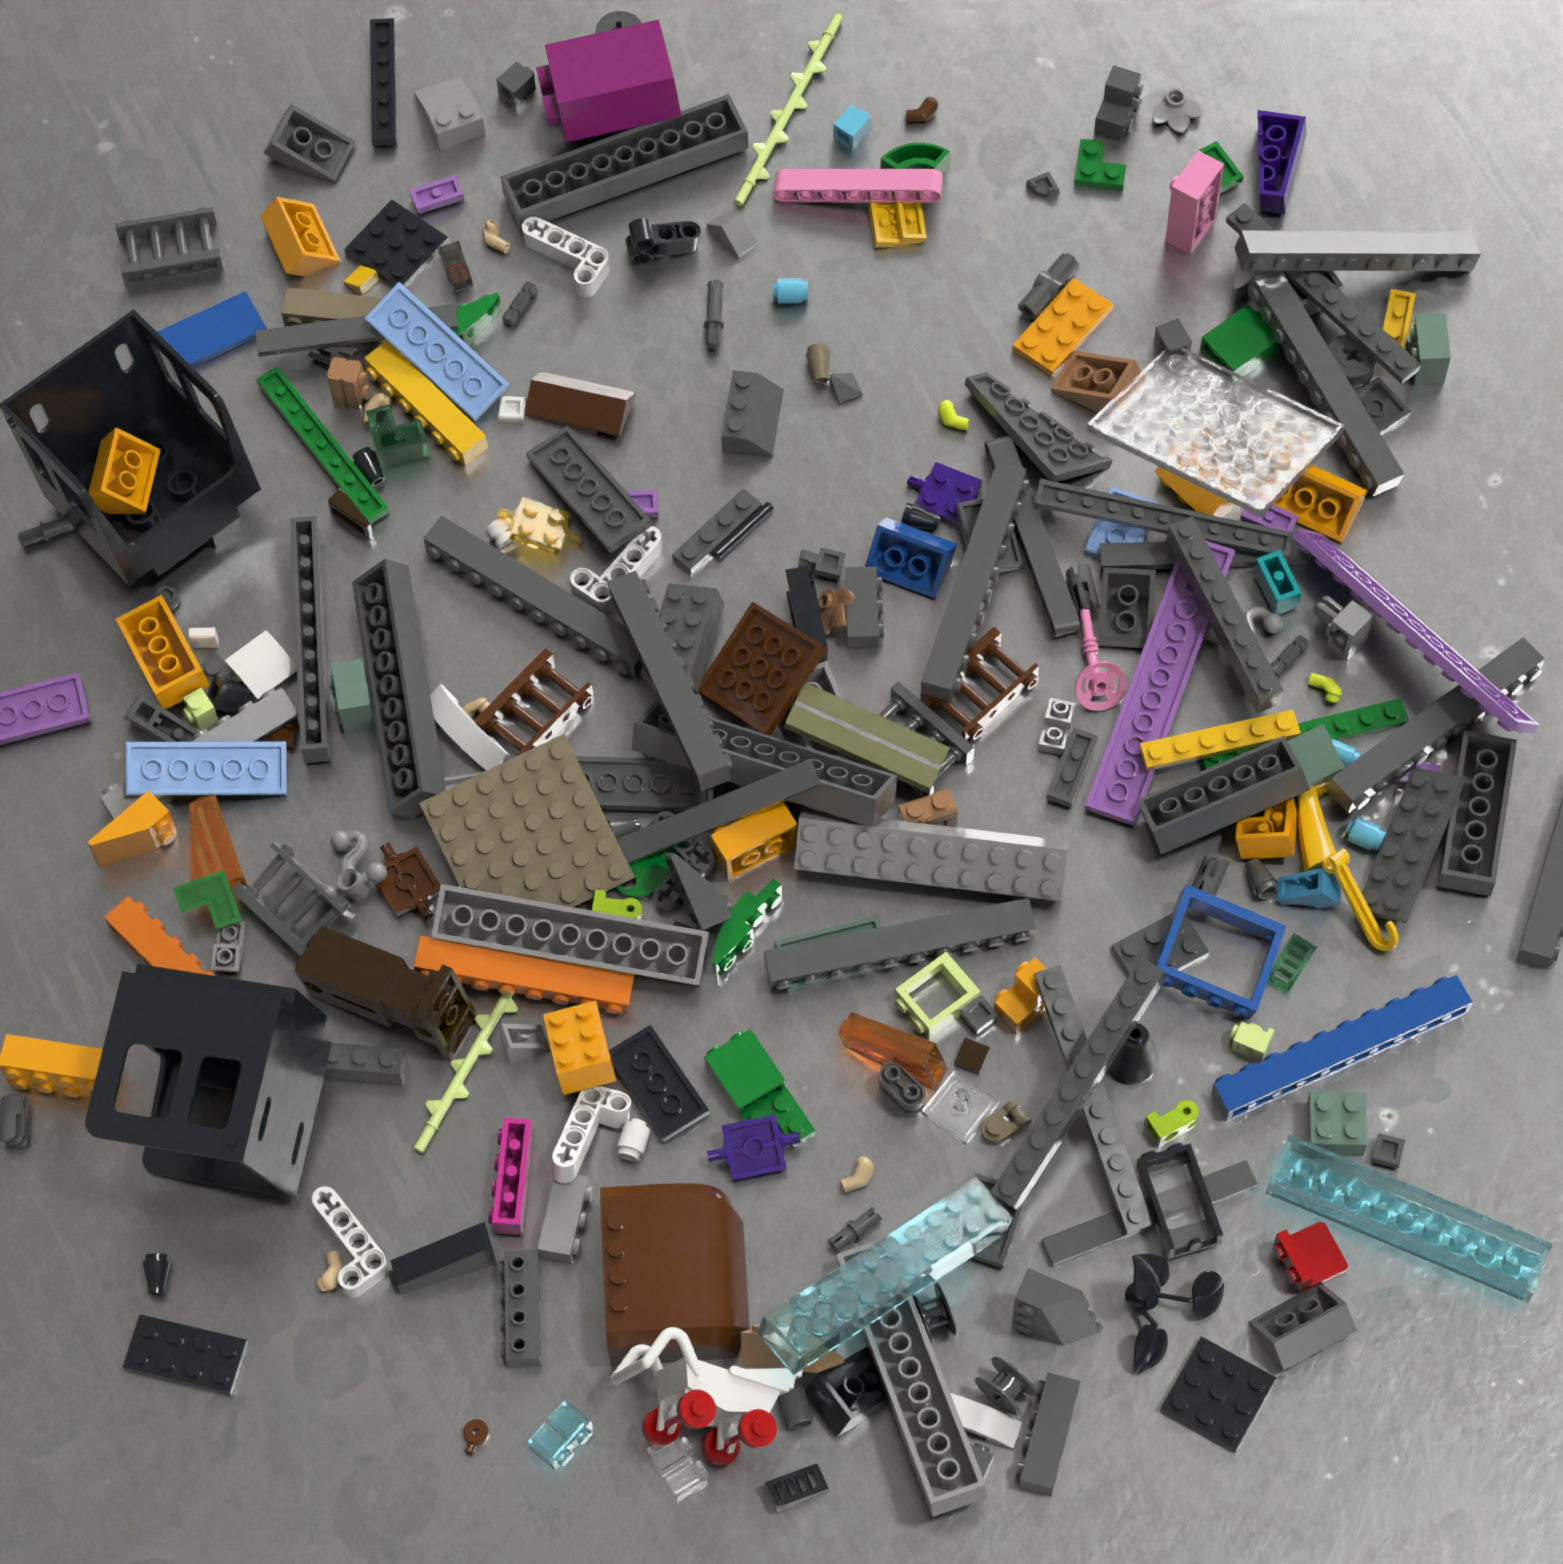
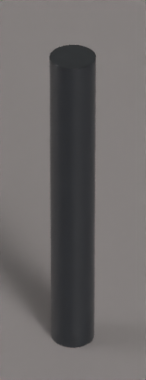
[713,502,774,559]

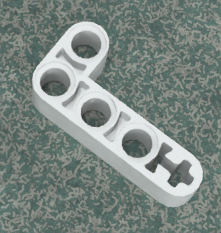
[522,217,610,298]
[570,526,663,614]
[552,1086,631,1183]
[312,1186,389,1298]

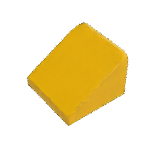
[344,265,379,296]

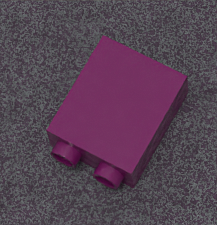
[536,19,682,142]

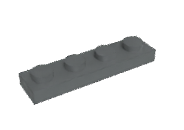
[672,488,762,574]

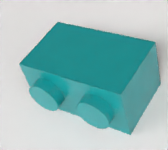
[1254,550,1301,614]

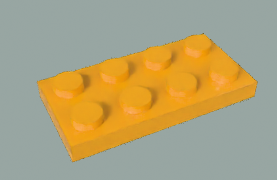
[1012,277,1113,377]

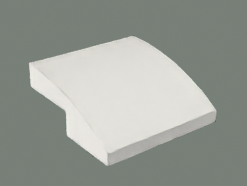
[224,631,297,701]

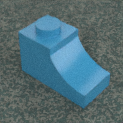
[1277,868,1341,909]

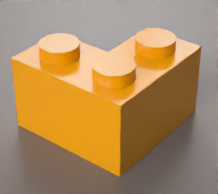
[1236,798,1298,859]
[994,957,1047,1034]

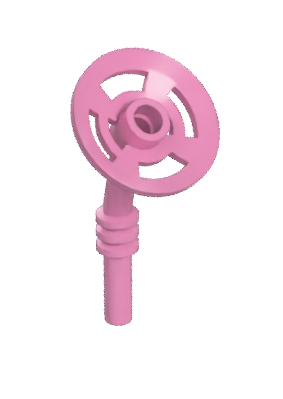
[1075,609,1127,711]

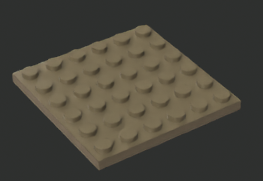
[419,734,635,908]

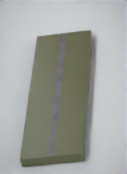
[784,683,950,793]

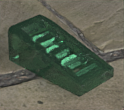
[1268,933,1317,993]

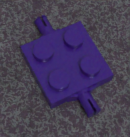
[907,462,983,526]
[707,1114,801,1180]

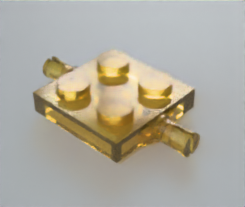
[496,496,582,556]

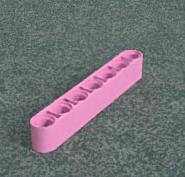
[773,169,943,202]

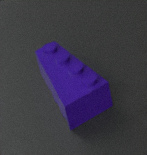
[1257,110,1307,214]

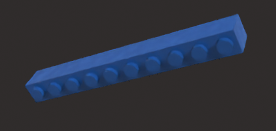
[1212,975,1473,1121]

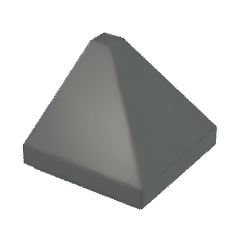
[830,373,863,403]

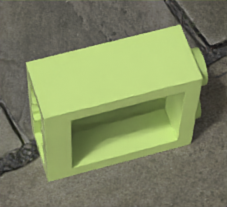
[894,952,980,1039]

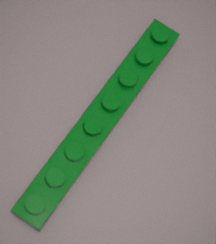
[256,366,390,524]
[1201,698,1409,770]

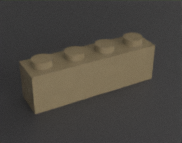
[281,288,383,326]

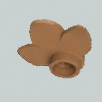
[818,587,855,635]

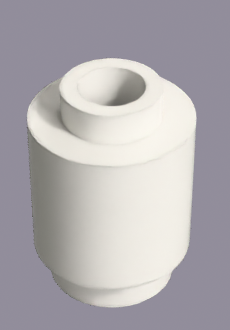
[617,1118,650,1162]

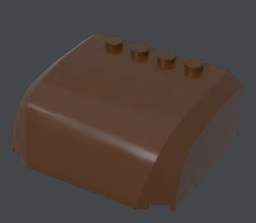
[600,1183,750,1366]

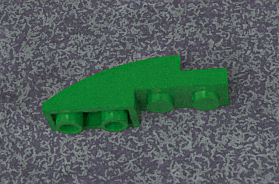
[453,292,501,343]
[712,878,782,975]

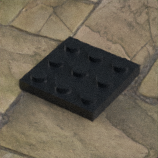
[344,199,449,288]
[1160,1336,1277,1452]

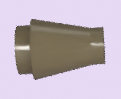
[806,344,831,383]

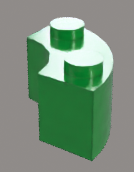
[880,142,950,174]

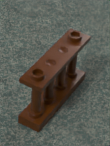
[920,627,1039,742]
[475,648,593,756]

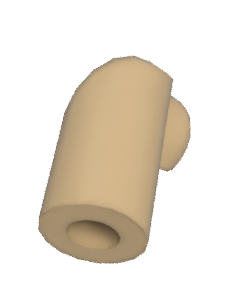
[482,219,510,253]
[840,1156,874,1193]

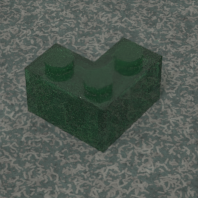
[366,405,430,468]

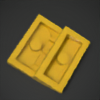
[868,202,927,248]

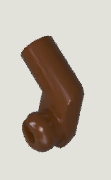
[906,97,938,122]

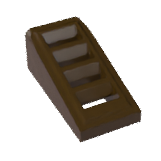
[328,488,373,539]

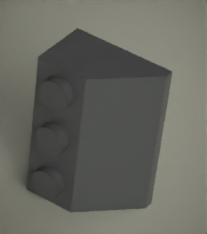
[721,370,784,457]
[1249,1283,1357,1370]

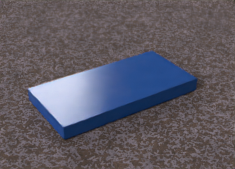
[157,291,267,367]

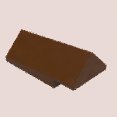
[525,372,636,437]

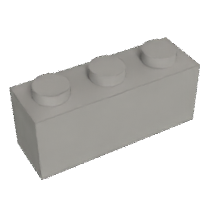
[537,1175,593,1264]

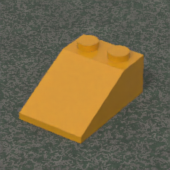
[87,791,178,867]

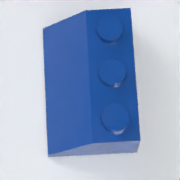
[865,518,957,598]

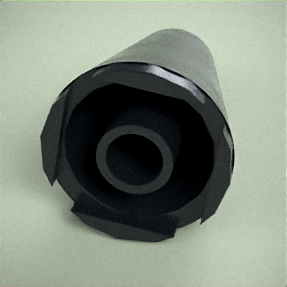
[1107,1023,1159,1085]

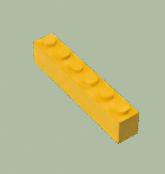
[364,341,488,466]

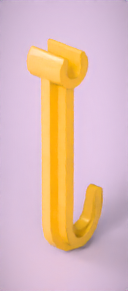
[1321,848,1399,952]

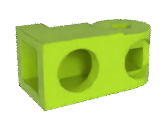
[592,890,643,920]
[1144,1100,1199,1147]

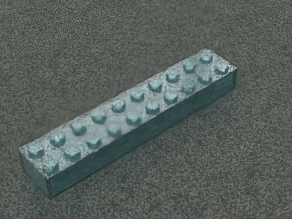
[1266,1134,1553,1303]
[758,1177,1013,1375]

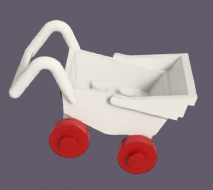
[610,1327,803,1465]

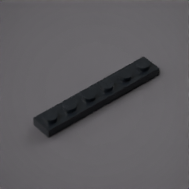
[370,18,397,146]

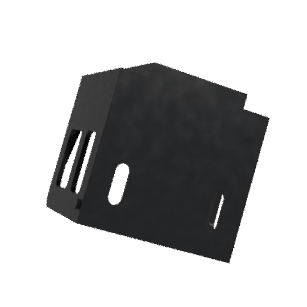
[0,309,261,585]
[85,964,332,1199]

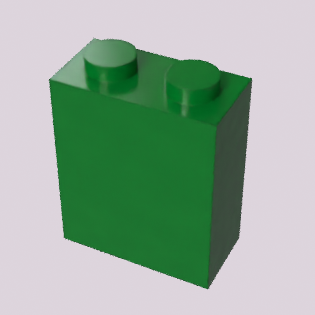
[1200,305,1280,384]
[704,1029,786,1117]

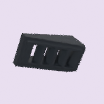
[765,1463,829,1513]

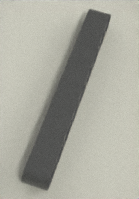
[984,435,1080,637]

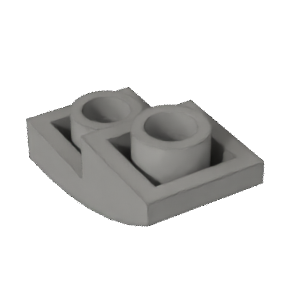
[1038,698,1076,755]
[211,921,247,972]

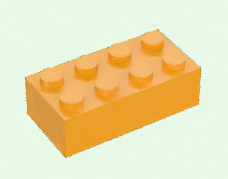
[116,595,210,710]
[0,1034,103,1098]

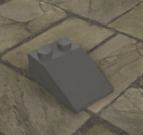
[263,104,356,182]
[1099,567,1156,648]
[662,852,733,930]

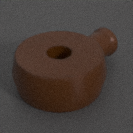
[463,1419,490,1455]

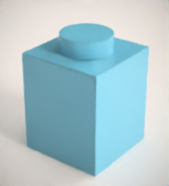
[833,105,871,150]

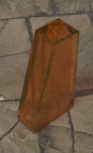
[190,794,247,890]
[838,1012,948,1091]

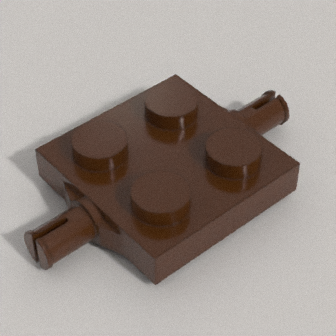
[376,842,441,921]

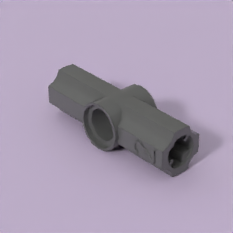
[1018,253,1079,320]

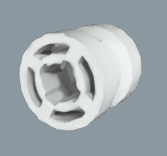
[486,518,521,553]

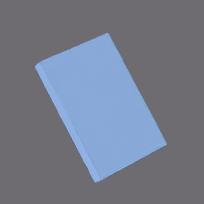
[1084,486,1159,559]

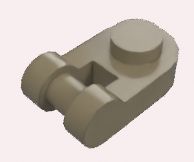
[981,1099,1032,1145]

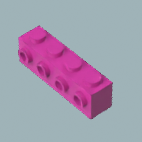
[488,1117,534,1235]

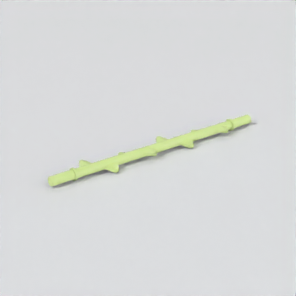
[734,13,843,206]
[413,954,532,1153]

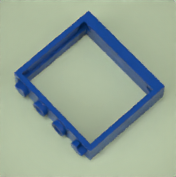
[1154,884,1286,1019]

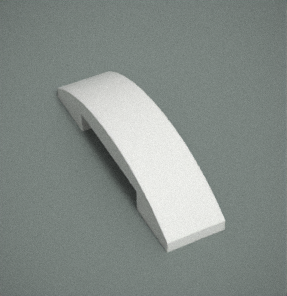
[430,684,509,771]
[950,1393,1022,1450]

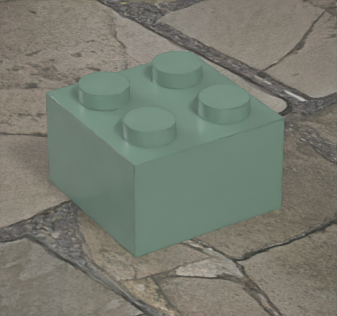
[1406,314,1451,385]
[328,658,375,733]
[1307,1091,1367,1156]

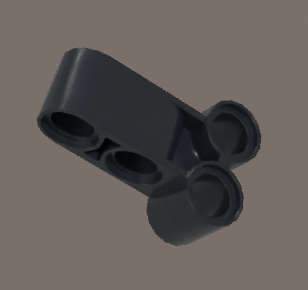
[625,218,701,266]

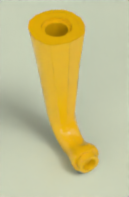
[1297,779,1336,872]

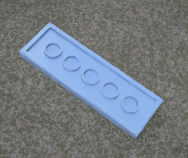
[364,282,510,422]
[125,742,287,796]

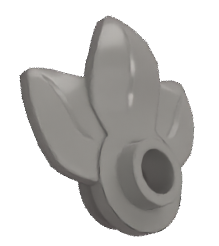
[1153,88,1202,133]

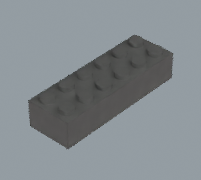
[1437,730,1517,896]
[1137,736,1310,854]

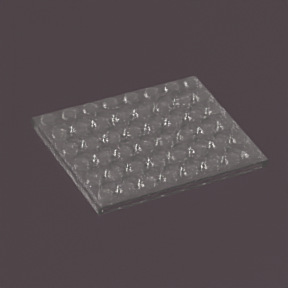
[1087,348,1345,517]

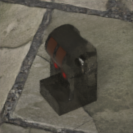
[438,241,473,293]

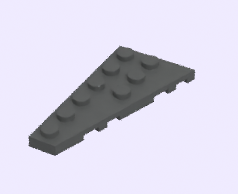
[964,372,1113,482]

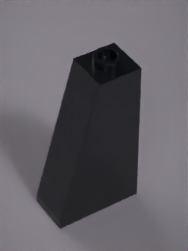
[388,1222,497,1295]

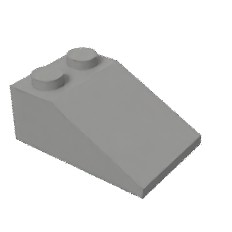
[414,76,486,151]

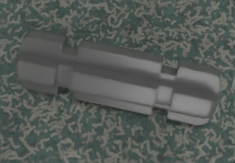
[503,282,537,326]
[1270,635,1309,678]

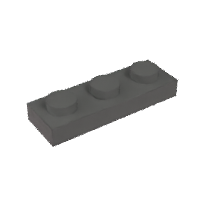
[1046,727,1098,807]

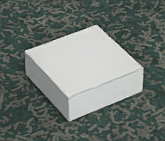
[498,396,527,424]
[189,627,219,648]

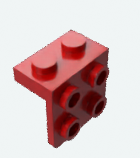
[1273,1221,1348,1293]

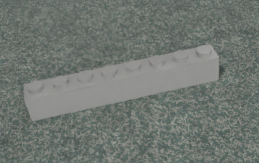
[100,687,299,820]

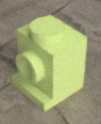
[183,688,218,731]
[1229,1022,1274,1062]

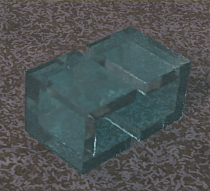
[528,1399,593,1470]

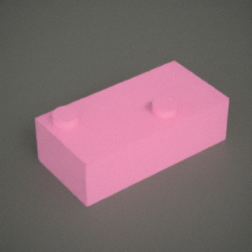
[1165,151,1224,255]

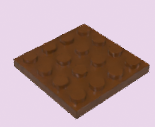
[699,601,828,736]

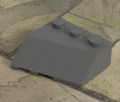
[1012,1268,1103,1346]

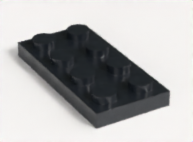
[609,1025,710,1143]
[123,1314,248,1396]

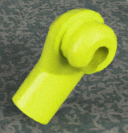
[938,400,970,431]
[1308,672,1342,703]

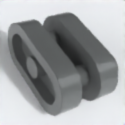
[879,1062,926,1118]

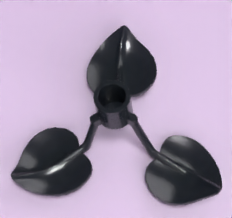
[1125,1254,1224,1373]

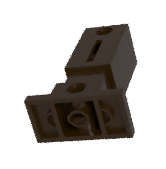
[294,926,478,1061]

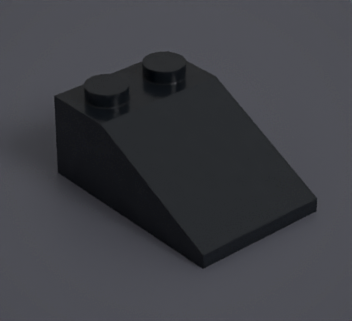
[805,1346,889,1436]

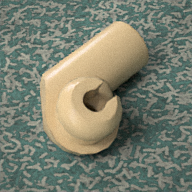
[363,392,391,427]
[462,697,490,718]
[317,1251,343,1292]

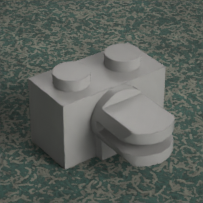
[1313,596,1373,660]

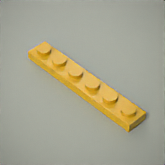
[1139,710,1301,771]

